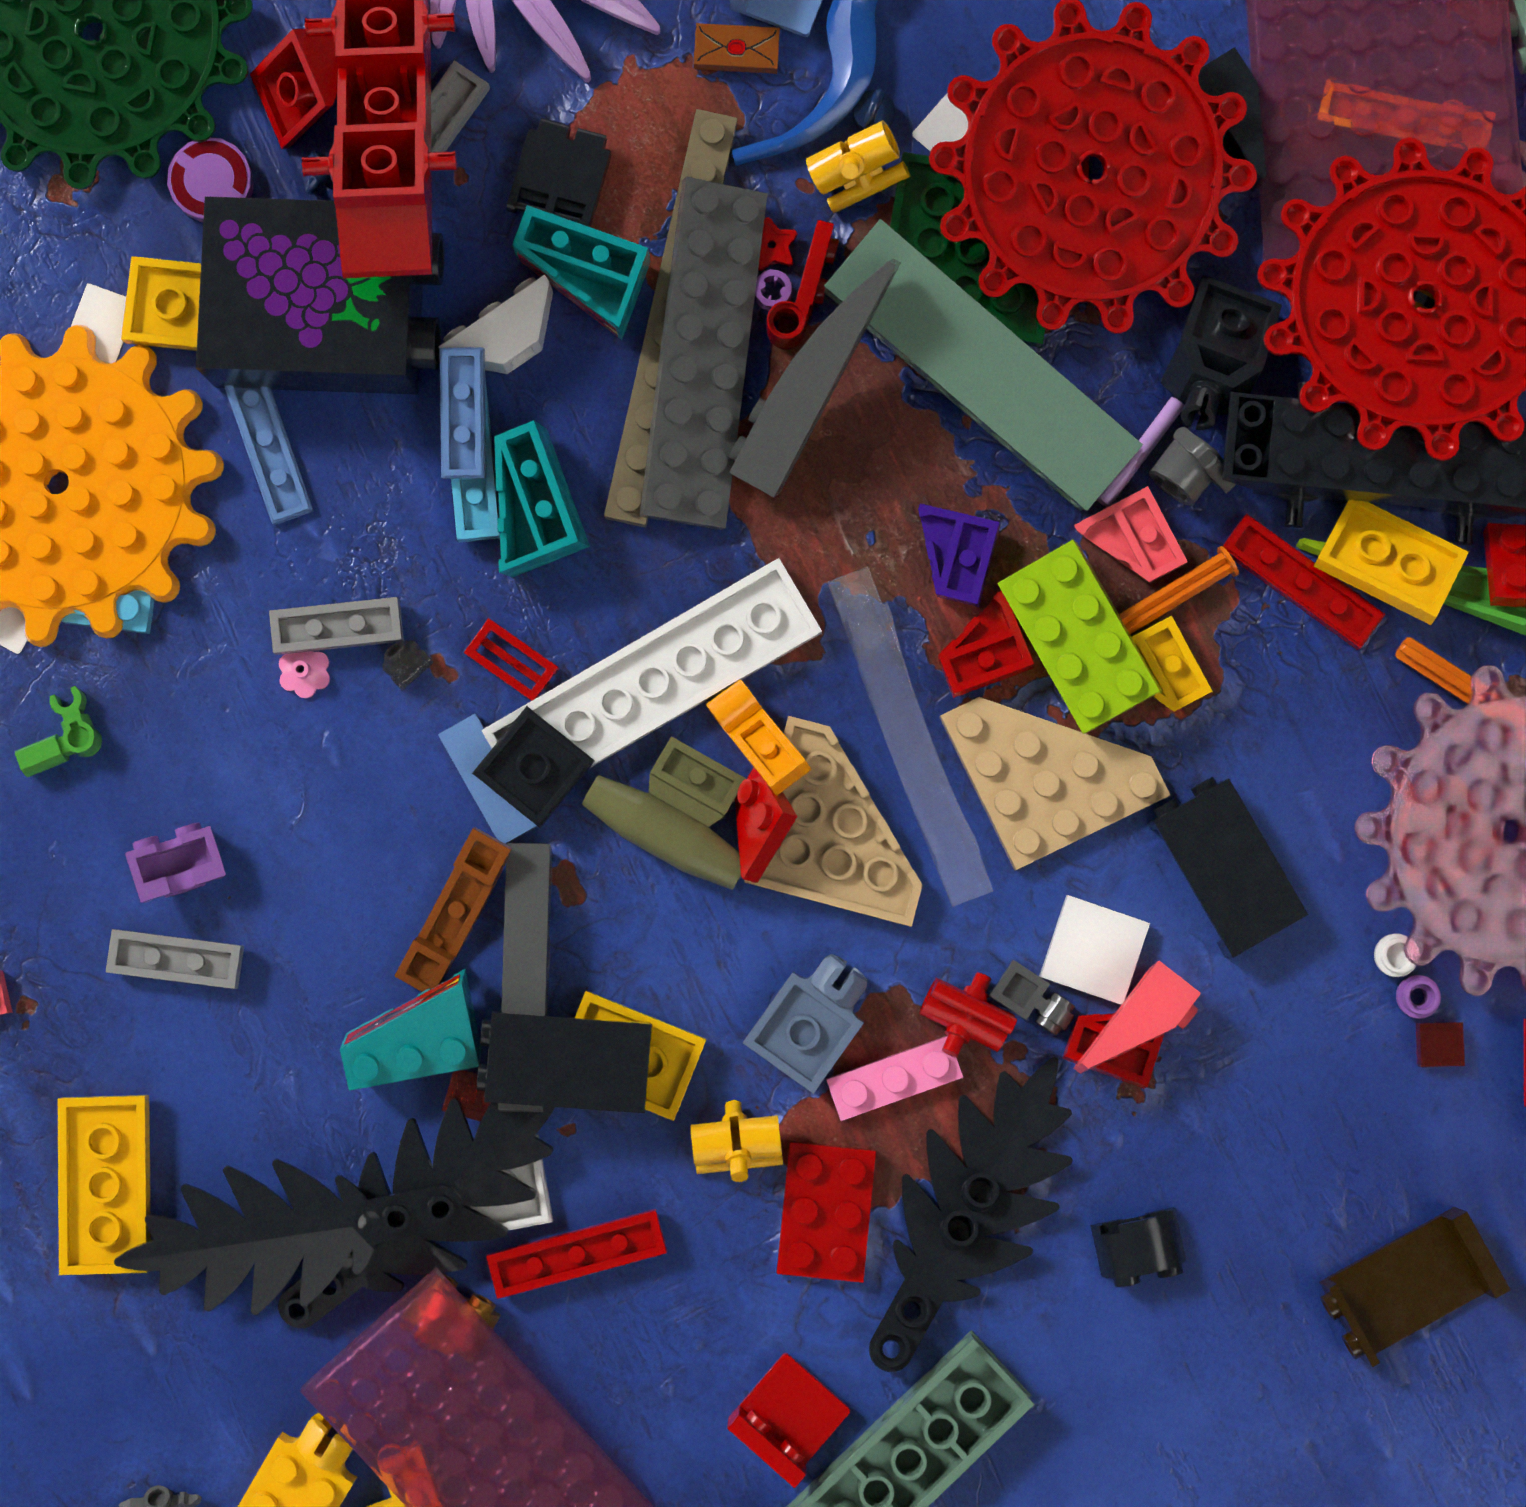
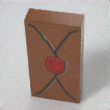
[694,23,780,74]

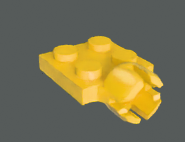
[238,1412,357,1507]

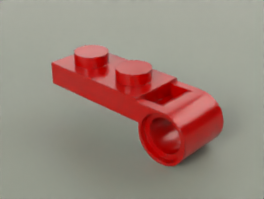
[767,220,840,349]

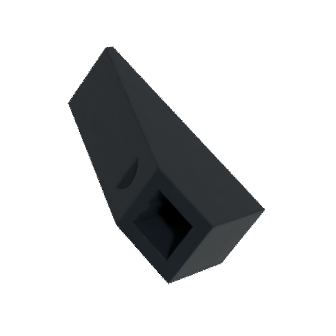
[1198,47,1266,192]

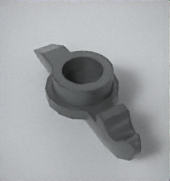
[119,1485,202,1507]

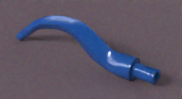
[732,0,878,166]

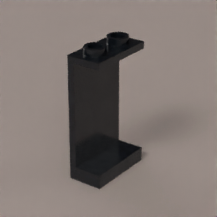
[1147,777,1309,958]
[476,1010,652,1113]

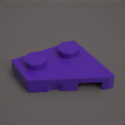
[918,504,1001,607]

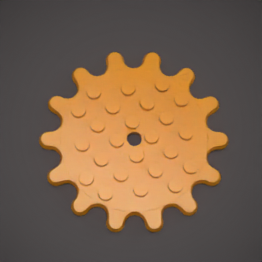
[0,325,224,647]

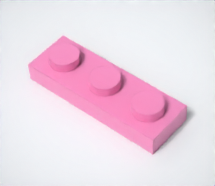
[826,1036,963,1121]

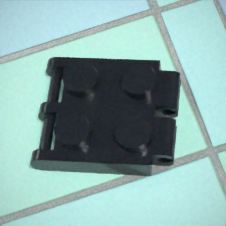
[506,118,611,227]

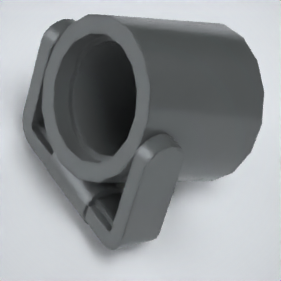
[1148,427,1236,506]

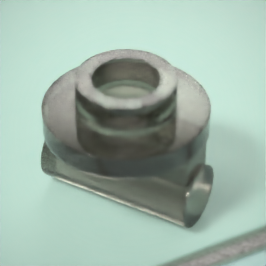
[382,640,434,691]

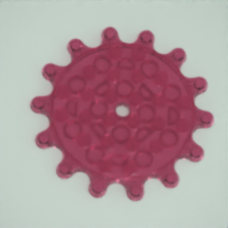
[1354,665,1526,996]

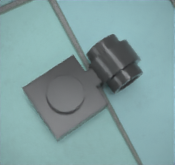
[989,960,1075,1036]

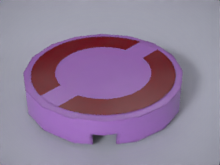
[167,138,254,223]

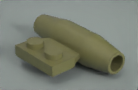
[582,736,746,890]

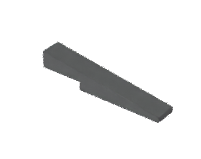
[498,843,553,1112]

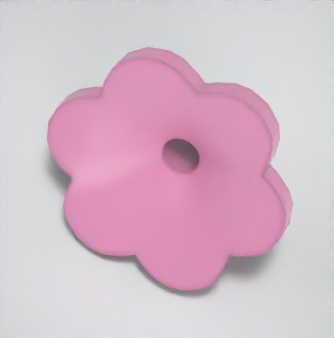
[279,651,330,699]

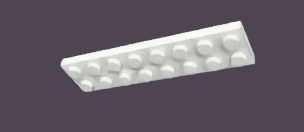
[481,558,822,769]

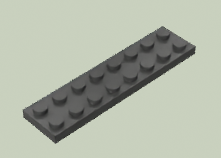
[639,176,768,530]

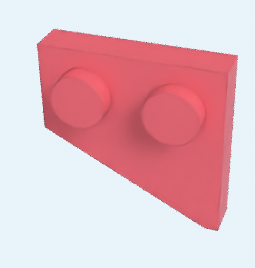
[1074,486,1188,583]

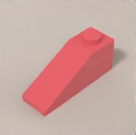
[1073,961,1201,1074]

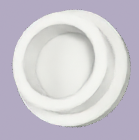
[1374,934,1419,977]

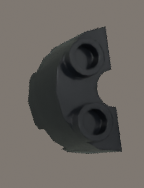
[1090,1207,1186,1287]

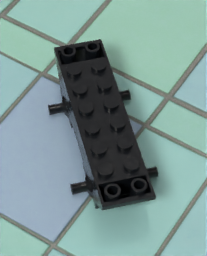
[1222,382,1526,545]

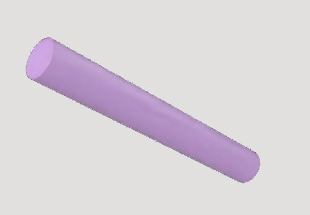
[1097,397,1184,507]

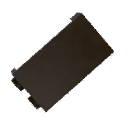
[1319,1207,1511,1367]

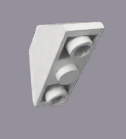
[439,274,553,374]

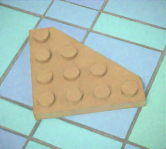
[940,697,1170,870]
[744,716,923,927]

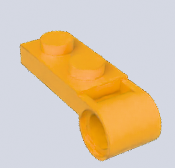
[705,679,812,796]

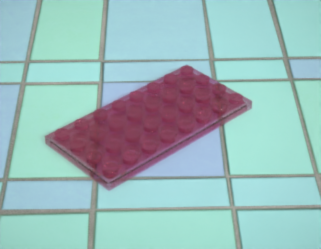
[300,1267,654,1507]

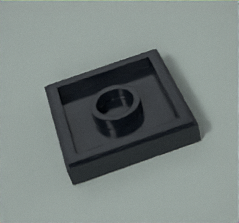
[472,706,595,828]

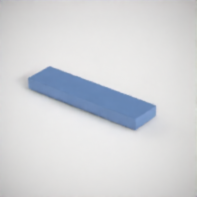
[224,385,314,525]

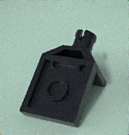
[1160,275,1282,430]

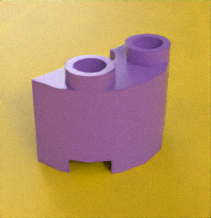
[125,822,226,903]

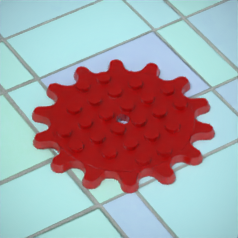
[929,0,1257,334]
[1257,137,1526,461]

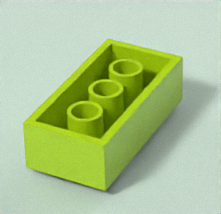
[997,540,1162,734]

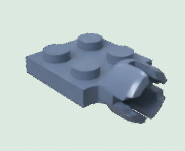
[743,954,867,1094]

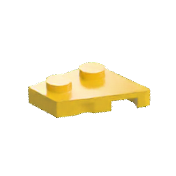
[1132,615,1213,711]

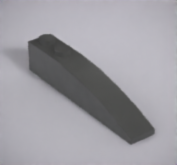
[729,259,901,497]

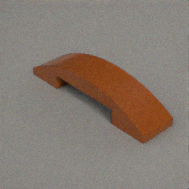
[395,827,512,992]

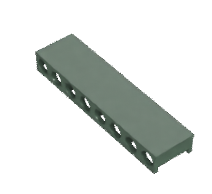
[824,219,1143,511]
[786,1330,1034,1507]

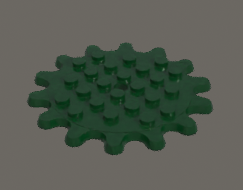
[0,0,253,190]

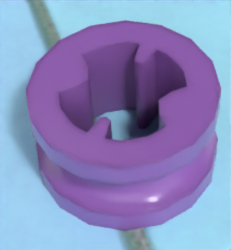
[755,269,792,312]

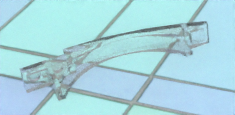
[827,567,993,906]

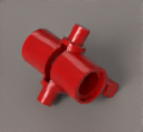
[919,972,1017,1057]

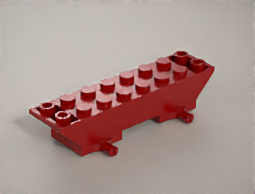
[302,0,457,278]

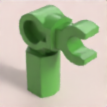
[15,686,102,777]

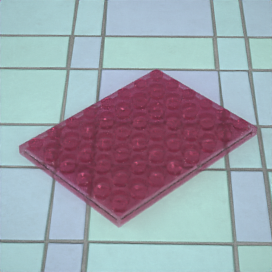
[1245,0,1523,261]

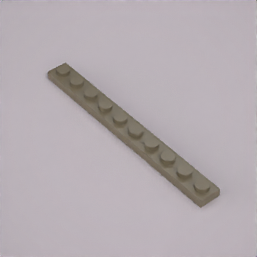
[604,109,738,528]

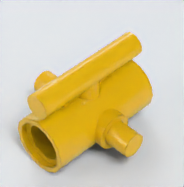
[806,120,910,213]
[691,1100,783,1182]

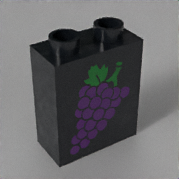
[196,196,445,395]

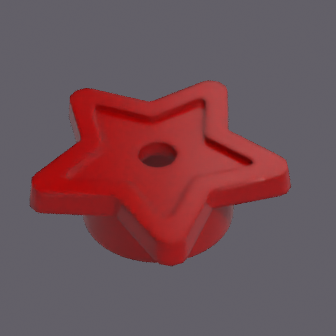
[758,217,798,271]

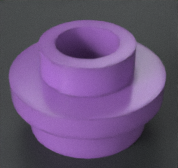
[1396,975,1441,1019]

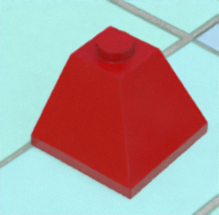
[250,29,338,149]

